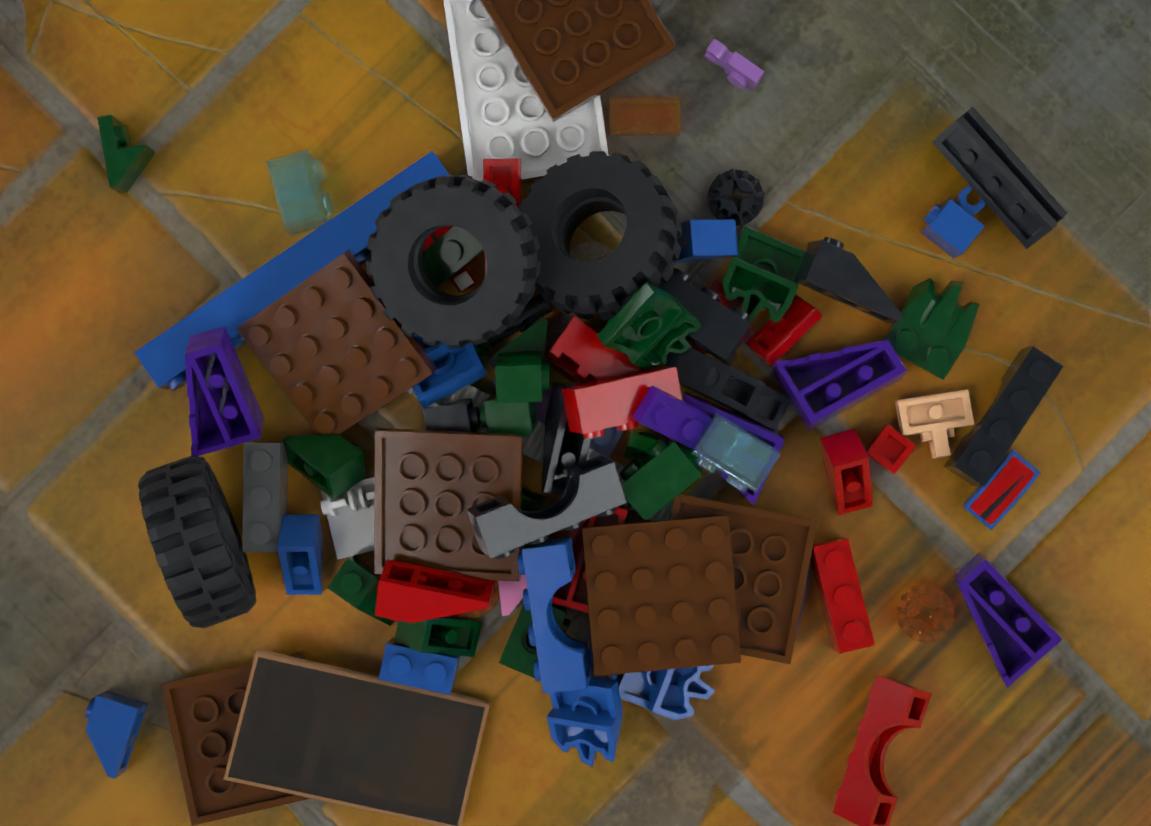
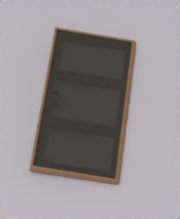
[223,649,490,826]

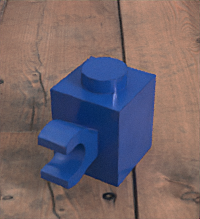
[921,186,986,259]

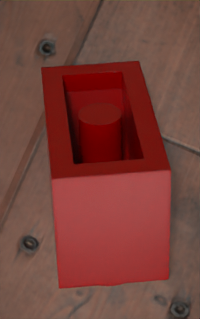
[820,428,873,516]

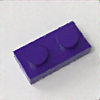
[633,385,712,449]

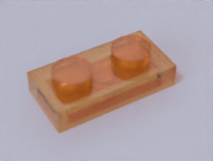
[609,97,681,136]

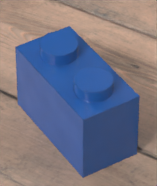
[379,639,460,695]

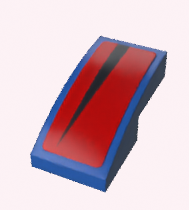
[964,448,1040,530]

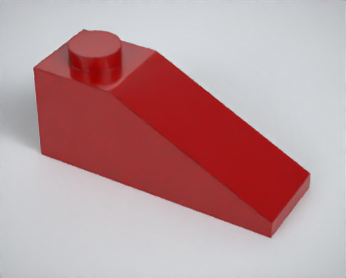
[375,559,495,623]

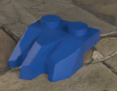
[412,334,488,408]
[617,665,715,720]
[547,676,623,767]

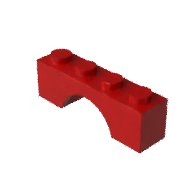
[832,675,932,826]

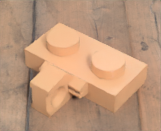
[895,390,974,459]

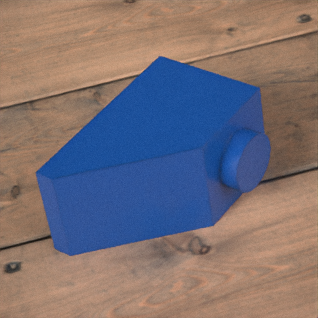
[277,514,323,595]
[85,690,148,779]

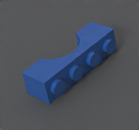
[518,536,592,694]

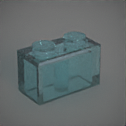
[266,150,335,235]
[693,412,780,492]

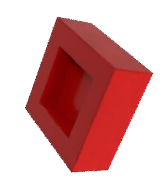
[865,424,916,474]

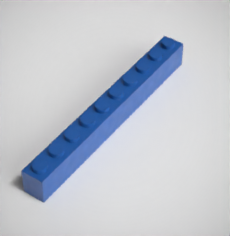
[134,151,450,391]

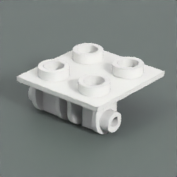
[320,477,375,559]

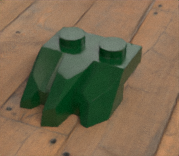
[723,226,806,323]
[882,278,980,380]
[597,282,703,370]

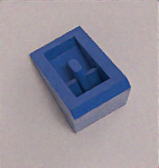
[671,220,738,264]

